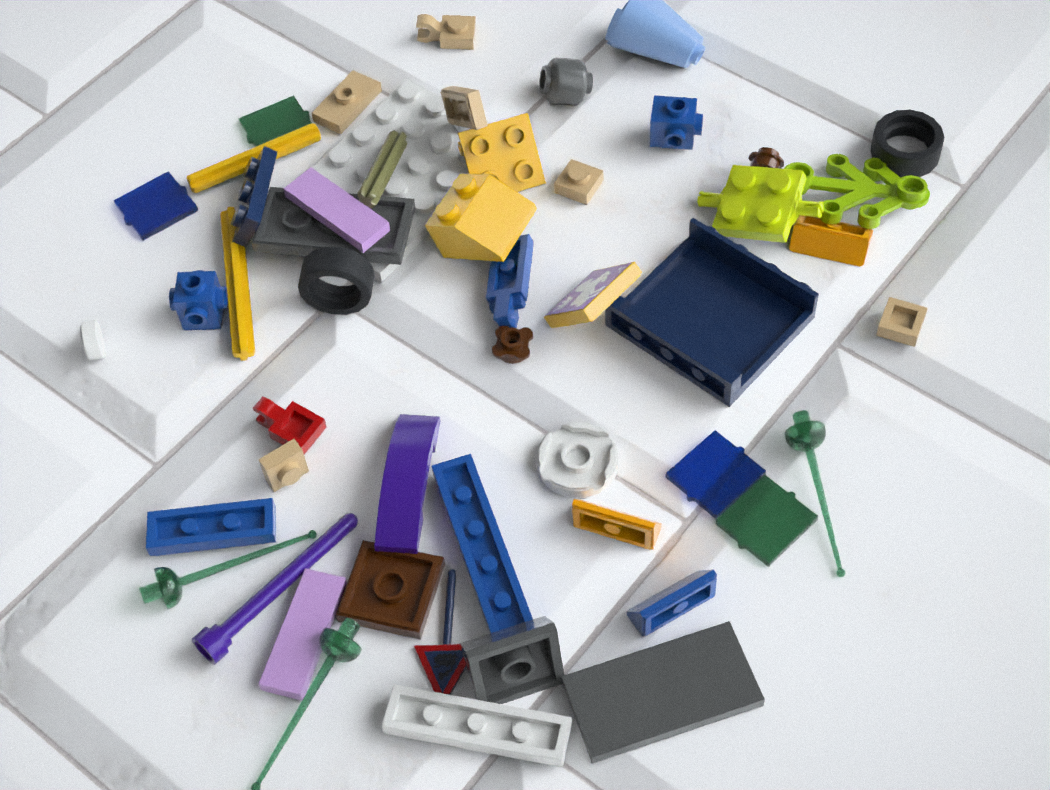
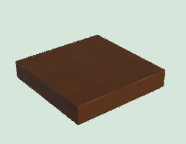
[336,540,445,640]

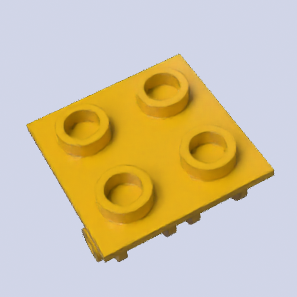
[457,113,546,192]

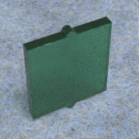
[238,95,312,147]
[715,475,818,567]

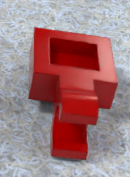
[253,396,327,455]

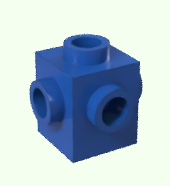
[650,95,703,150]
[169,270,228,331]

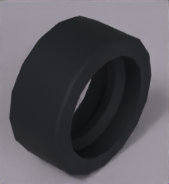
[870,109,945,177]
[298,247,375,315]

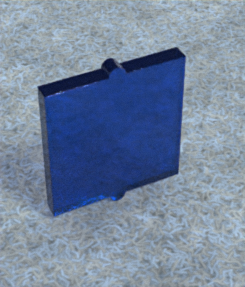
[113,171,199,241]
[665,430,766,519]

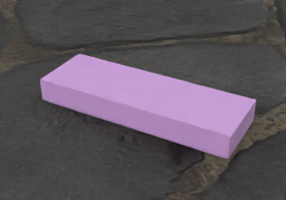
[284,167,390,253]
[259,568,347,701]

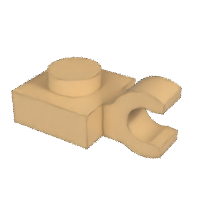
[416,14,476,50]

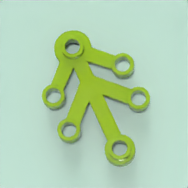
[784,154,930,229]

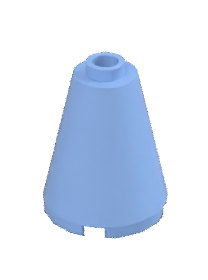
[605,0,706,68]

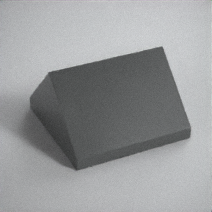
[459,616,564,704]

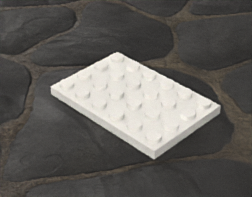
[312,79,492,283]

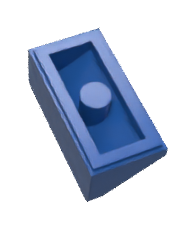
[626,569,717,637]

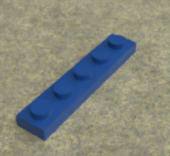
[431,453,533,633]

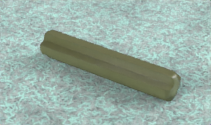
[357,130,408,208]

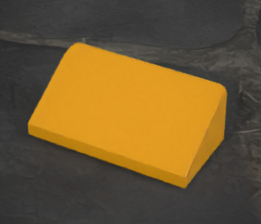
[789,216,874,267]
[572,499,662,550]

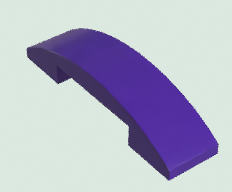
[374,414,441,554]

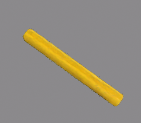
[220,206,256,361]

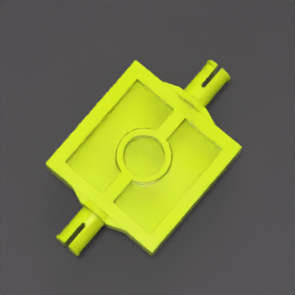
[697,165,824,243]

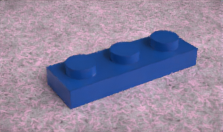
[146,498,276,557]

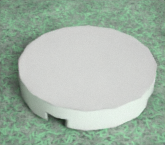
[537,422,618,499]

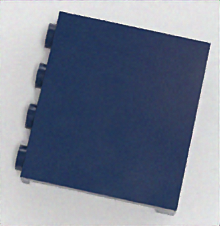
[605,218,819,407]

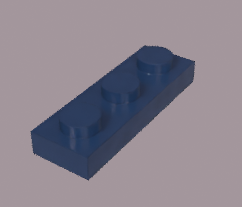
[231,146,277,247]

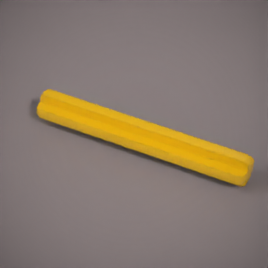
[186,123,321,193]

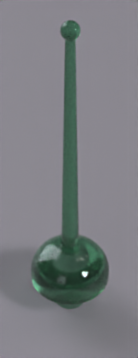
[784,410,846,577]
[139,530,317,610]
[251,618,362,790]

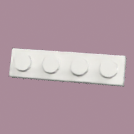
[382,684,572,767]

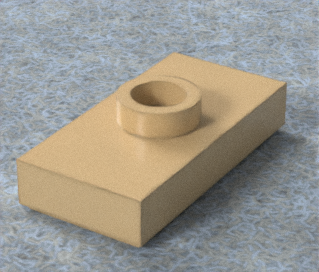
[311,70,382,134]
[440,86,488,130]

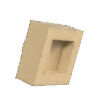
[554,159,604,205]
[876,297,928,347]
[258,439,309,492]

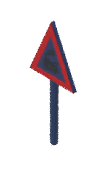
[414,569,466,695]

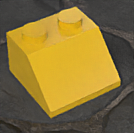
[425,173,537,262]

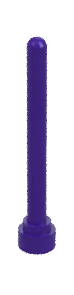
[191,513,358,665]

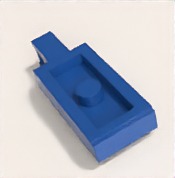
[486,234,534,328]

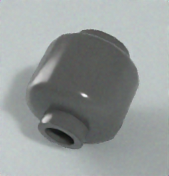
[539,57,593,105]

